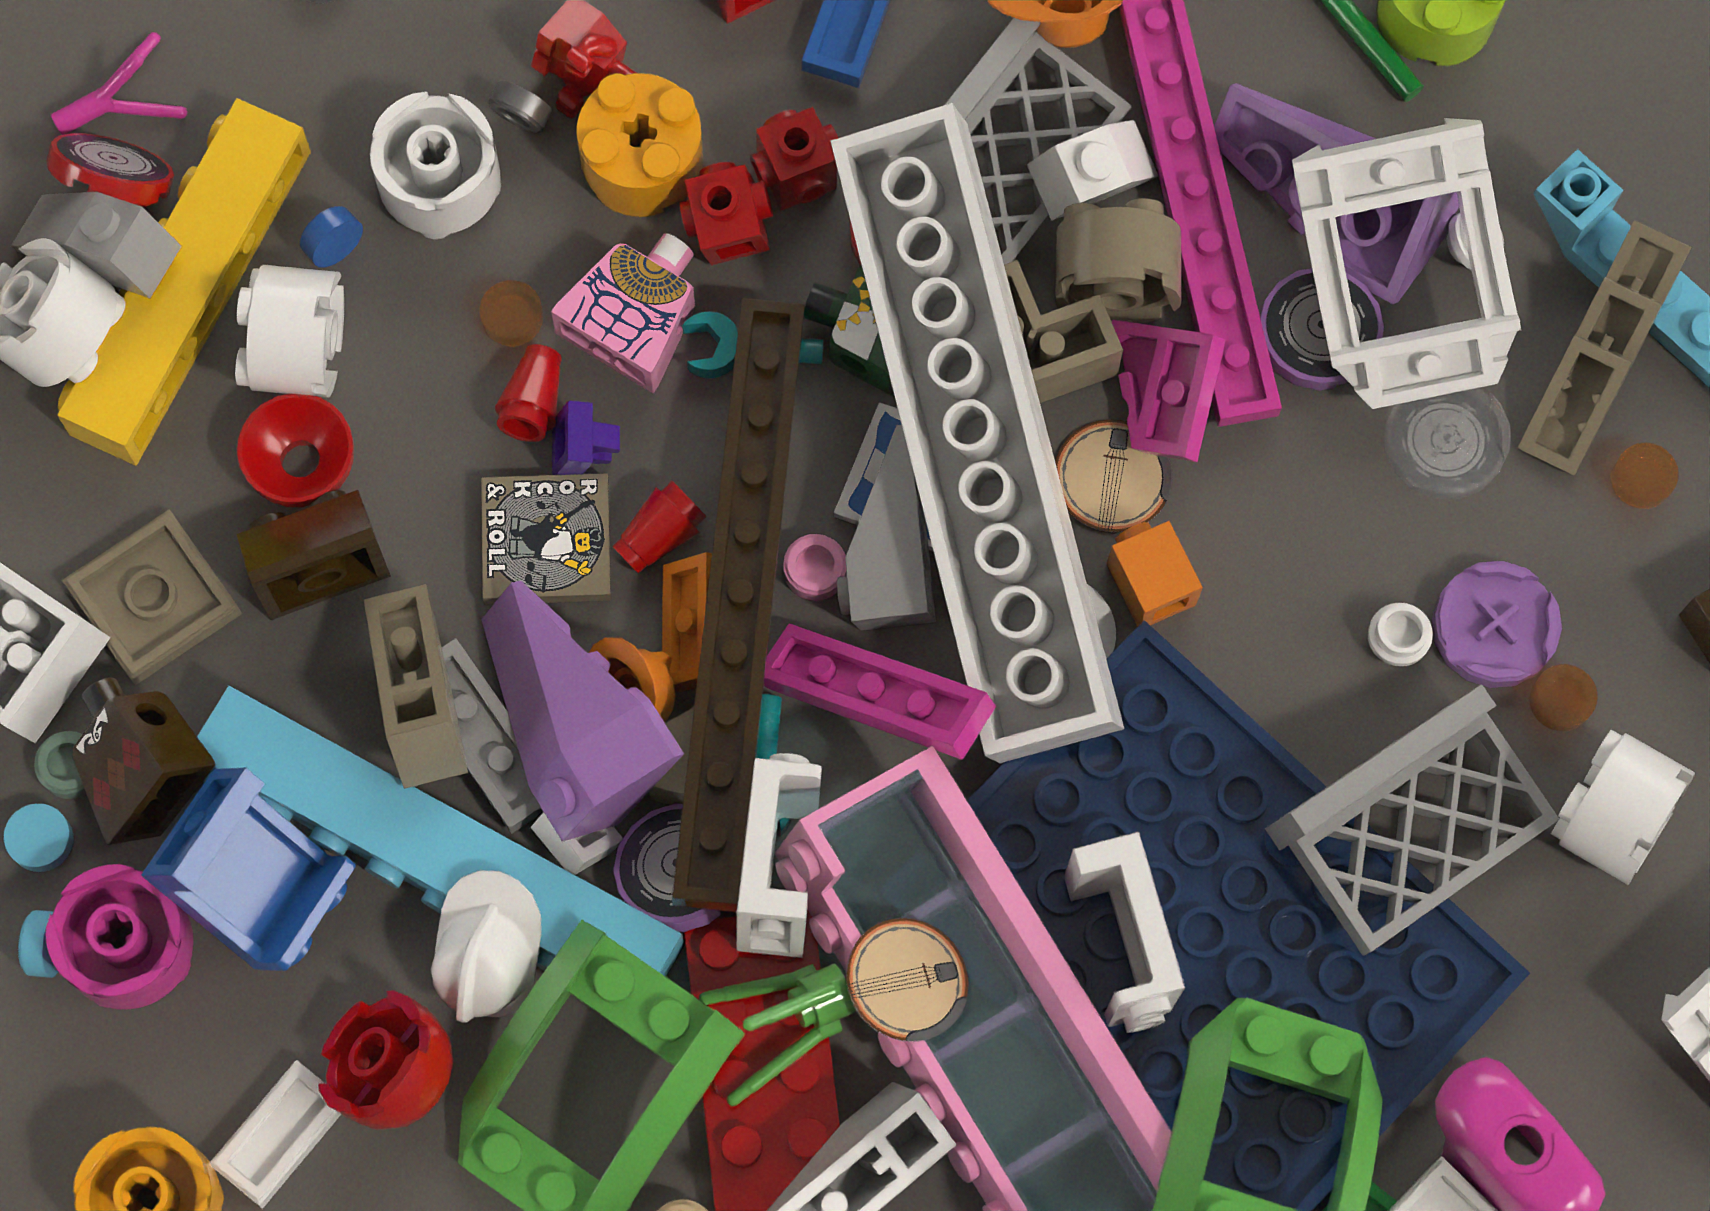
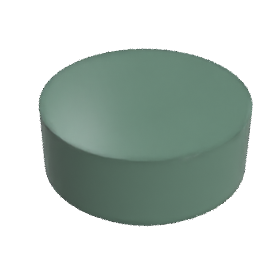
[34,731,87,799]

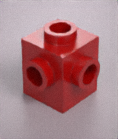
[750,107,838,211]
[680,162,773,265]

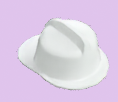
[431,870,542,1022]

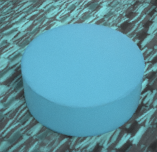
[4,804,74,872]
[18,910,58,978]

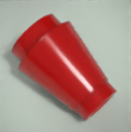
[495,344,562,442]
[612,481,707,574]

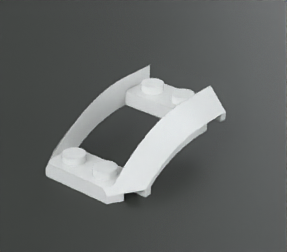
[1292,118,1521,409]

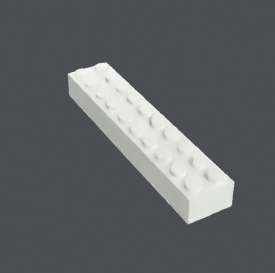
[831,103,1124,763]

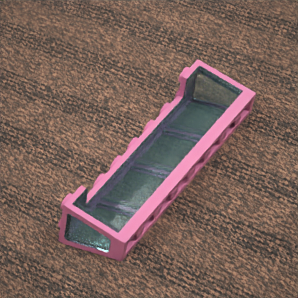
[774,746,1171,1211]

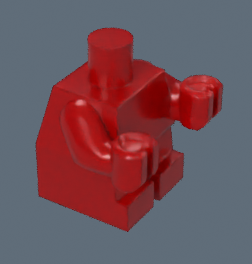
[531,0,637,118]

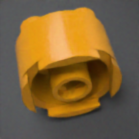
[577,73,703,217]
[73,1127,224,1211]

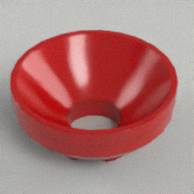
[237,393,354,507]

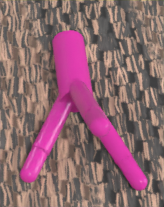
[51,32,187,135]

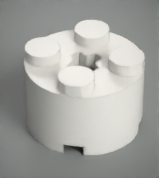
[370,92,501,239]
[0,238,125,387]
[235,265,344,398]
[1551,730,1695,885]

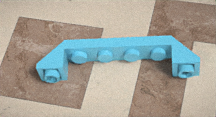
[1534,149,1710,388]

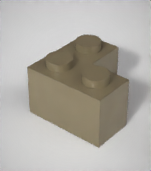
[1004,260,1123,403]

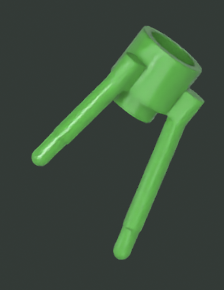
[699,963,856,1106]

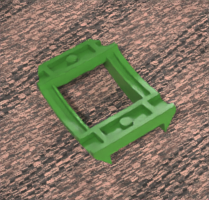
[458,919,745,1211]
[1153,998,1383,1211]

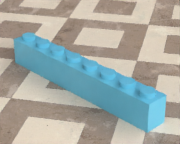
[197,686,684,977]

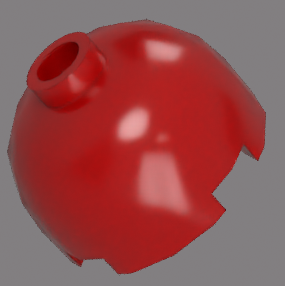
[318,990,453,1130]

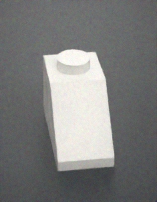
[1027,120,1158,221]

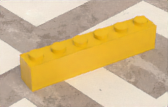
[57,98,311,466]

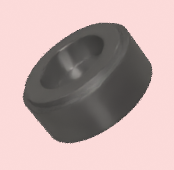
[488,81,553,132]

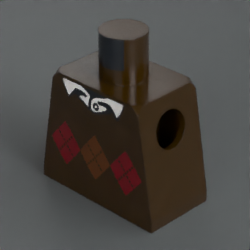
[72,678,216,845]

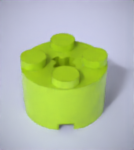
[1376,0,1506,66]

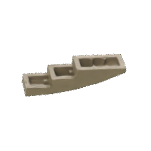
[1518,220,1692,475]

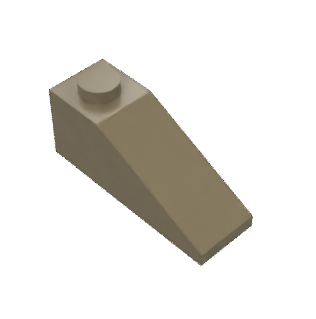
[364,584,468,789]

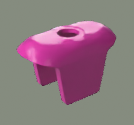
[1435,1057,1605,1211]

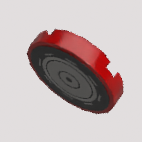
[46,133,174,206]

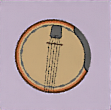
[1055,420,1172,532]
[846,918,968,1042]

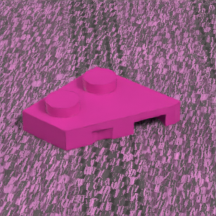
[1112,320,1226,462]

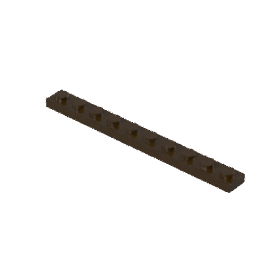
[672,298,805,912]

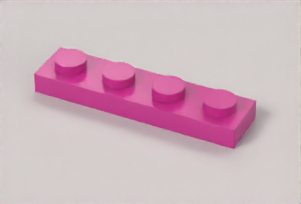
[764,623,996,760]

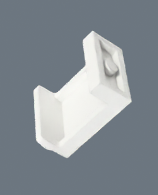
[737,753,822,958]
[1064,832,1185,1032]

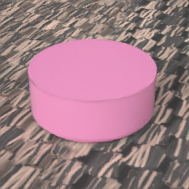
[783,534,847,601]

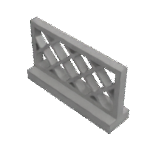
[945,18,1132,264]
[1265,684,1559,956]

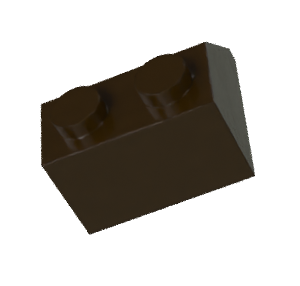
[237,490,391,620]

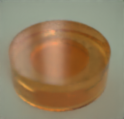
[480,280,543,346]
[1611,442,1679,509]
[1529,664,1598,731]

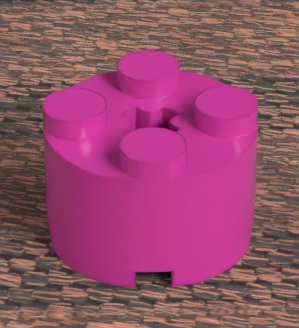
[46,864,194,1010]

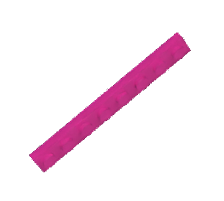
[1119,0,1282,427]

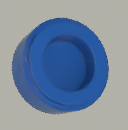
[300,206,363,268]

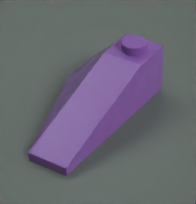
[1214,83,1459,304]
[481,581,684,842]

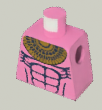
[551,233,695,394]

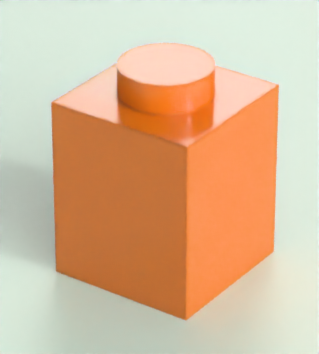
[1107,521,1203,627]

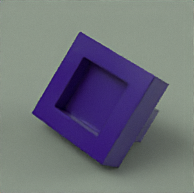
[552,400,620,475]

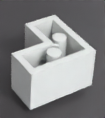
[0,563,111,743]

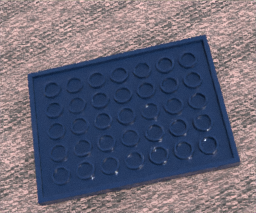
[878,620,1530,1211]

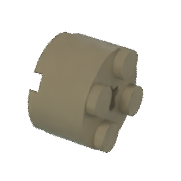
[1055,198,1181,324]

